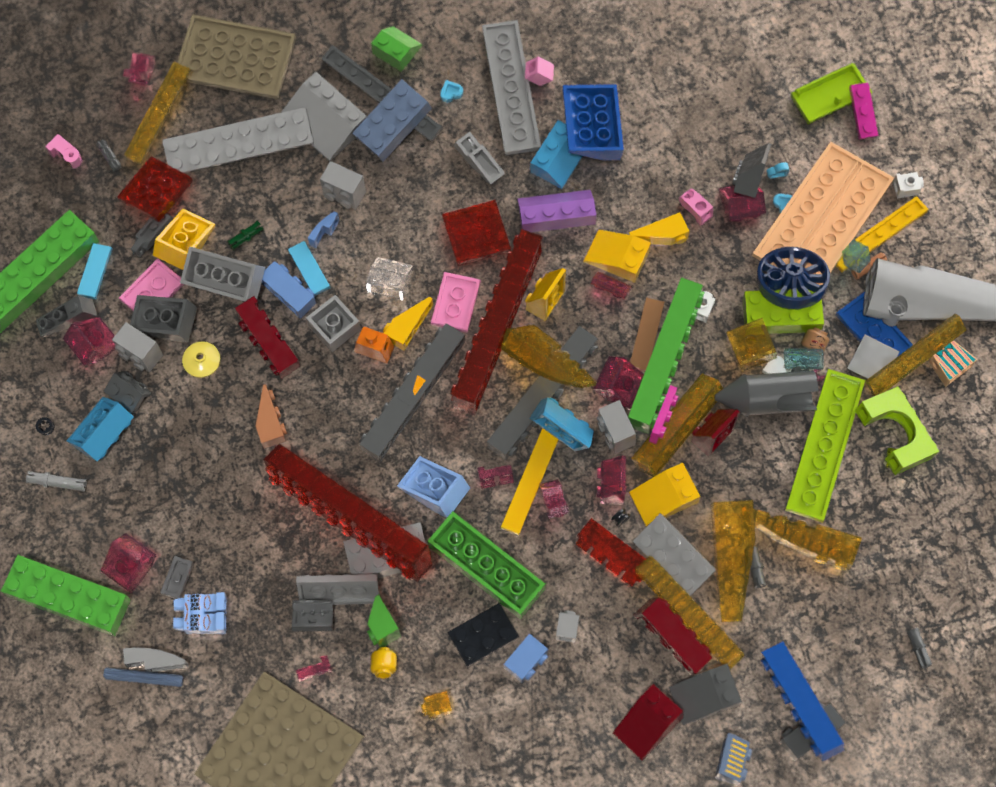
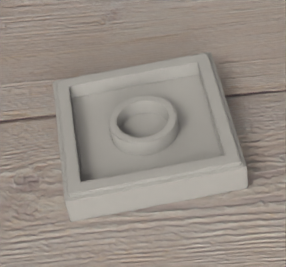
[847,334,900,386]

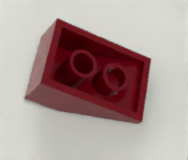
[691,409,740,457]
[612,684,684,761]

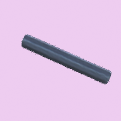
[103,668,183,687]

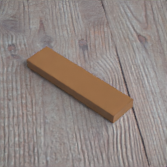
[629,298,664,372]

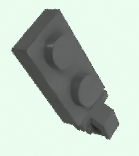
[131,209,173,258]

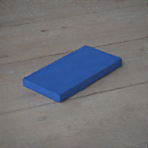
[835,292,915,366]

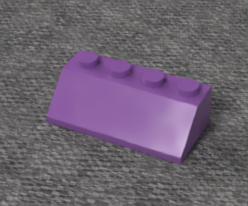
[518,190,596,233]

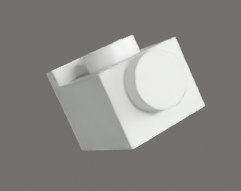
[893,172,924,198]
[696,291,715,323]

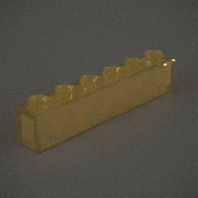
[631,373,723,477]

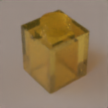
[421,691,453,721]

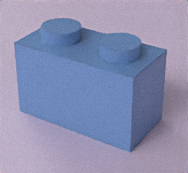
[504,634,549,683]

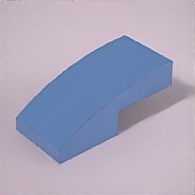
[308,211,340,248]

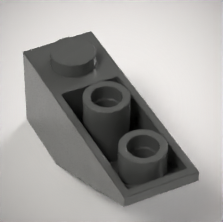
[36,295,97,337]

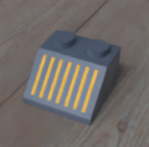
[715,733,752,785]

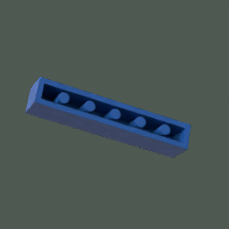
[760,642,844,762]

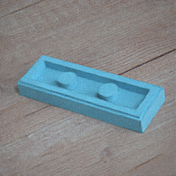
[288,241,330,296]
[77,243,112,300]

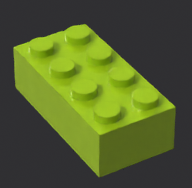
[742,290,824,335]

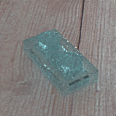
[784,348,825,370]

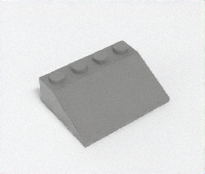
[281,72,367,162]

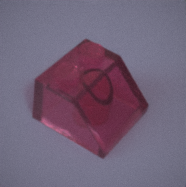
[718,185,766,221]
[63,317,115,366]
[593,356,644,410]
[597,456,626,505]
[100,533,156,593]

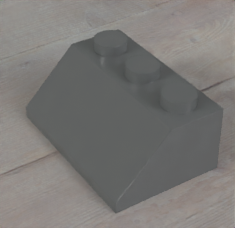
[732,143,772,198]

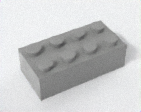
[180,247,265,301]
[343,522,431,578]

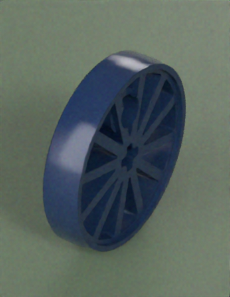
[757,247,830,309]

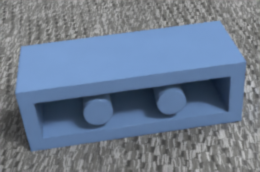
[261,261,316,319]

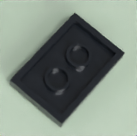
[447,603,519,668]

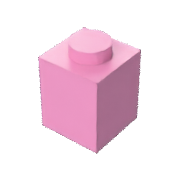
[525,57,554,86]

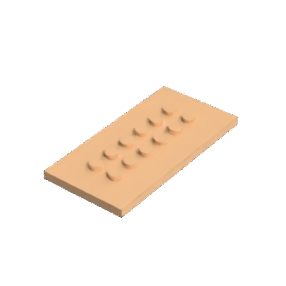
[752,142,894,285]

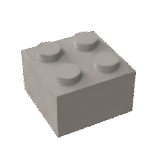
[320,161,366,210]
[306,295,361,352]
[112,322,163,373]
[597,400,636,454]

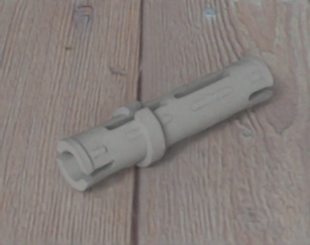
[26,471,87,492]

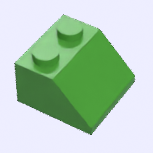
[371,26,422,72]
[367,595,401,648]

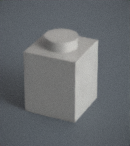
[556,610,579,643]

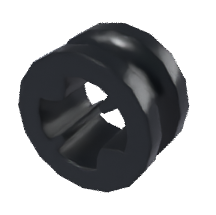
[35,417,55,436]
[611,508,631,527]

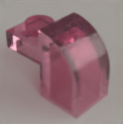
[123,52,156,86]
[539,479,569,518]

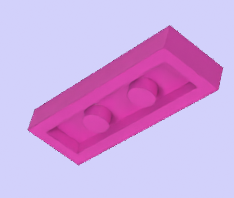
[849,83,878,140]
[649,385,679,444]

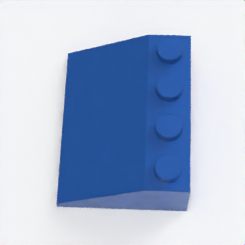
[562,84,624,160]

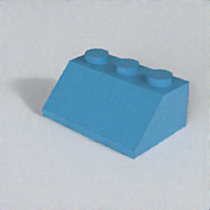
[530,120,583,189]
[67,397,134,462]
[529,397,594,451]

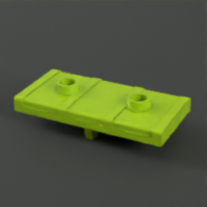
[791,63,872,125]

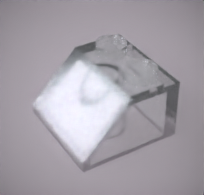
[366,257,413,300]

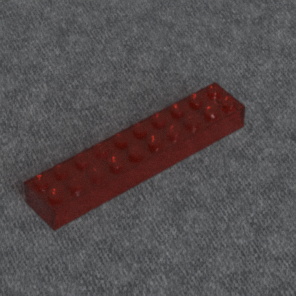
[450,229,543,416]
[263,444,433,582]

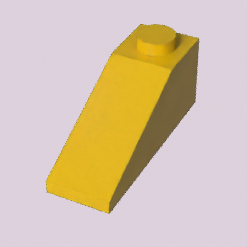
[629,212,689,245]
[383,297,433,351]

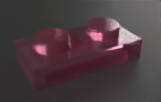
[591,271,632,299]

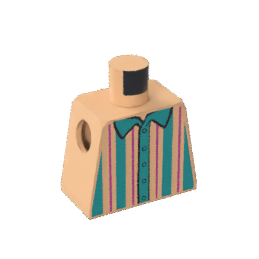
[929,338,977,387]

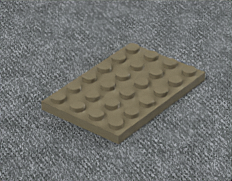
[173,14,296,100]

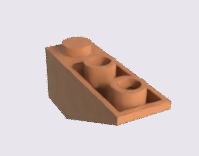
[256,384,287,449]

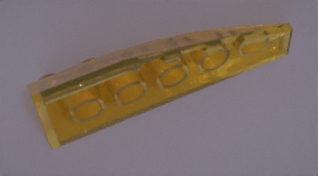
[501,325,597,388]
[711,500,756,622]
[741,507,862,570]

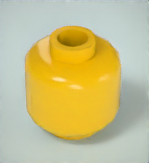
[370,647,397,679]

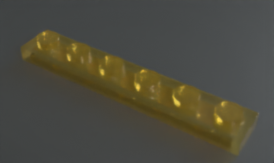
[124,62,191,165]
[865,314,967,396]

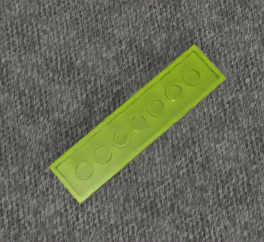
[785,369,865,523]

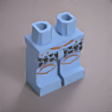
[173,592,227,634]

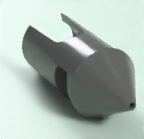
[715,371,819,417]

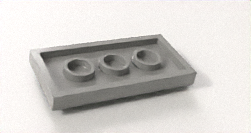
[633,513,717,598]
[296,574,380,605]

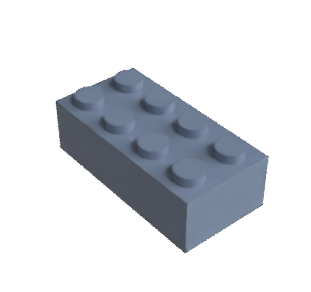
[353,79,432,162]

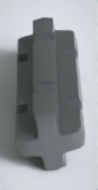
[97,139,122,172]

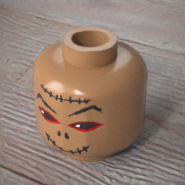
[801,327,830,356]

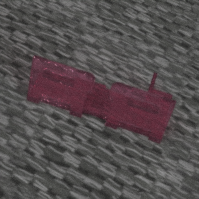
[478,465,514,489]
[296,655,332,682]

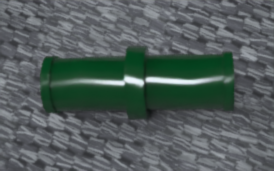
[227,221,264,251]

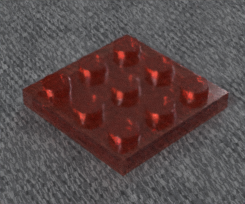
[117,156,193,222]
[442,200,511,266]

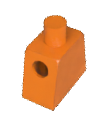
[354,327,394,364]

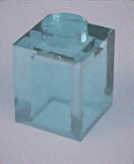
[842,239,871,273]

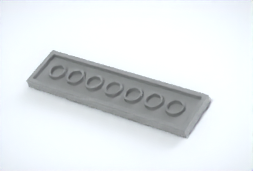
[482,20,541,156]
[162,107,314,176]

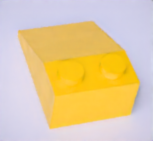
[153,209,215,270]
[584,229,651,283]
[525,268,566,321]
[629,463,701,527]

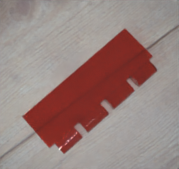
[576,518,654,587]

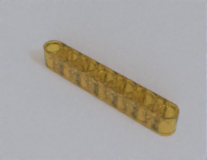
[634,555,745,670]

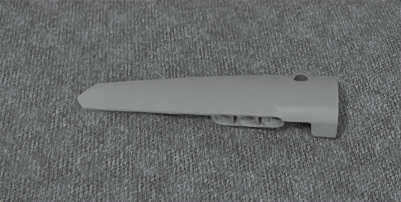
[863,258,996,326]

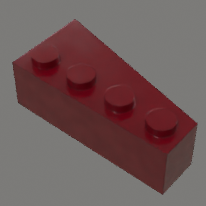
[235,296,300,379]
[633,597,713,674]

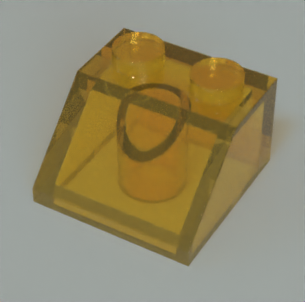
[726,318,777,372]

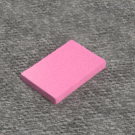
[119,258,184,311]
[431,272,481,333]

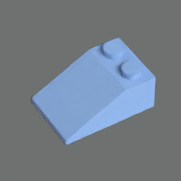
[397,456,470,518]

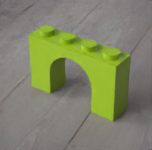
[855,387,939,475]

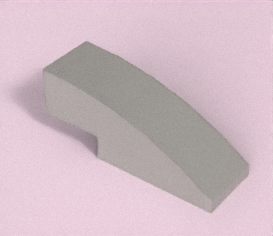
[453,131,505,185]
[123,648,189,672]

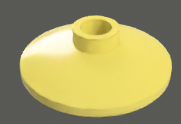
[182,342,220,378]

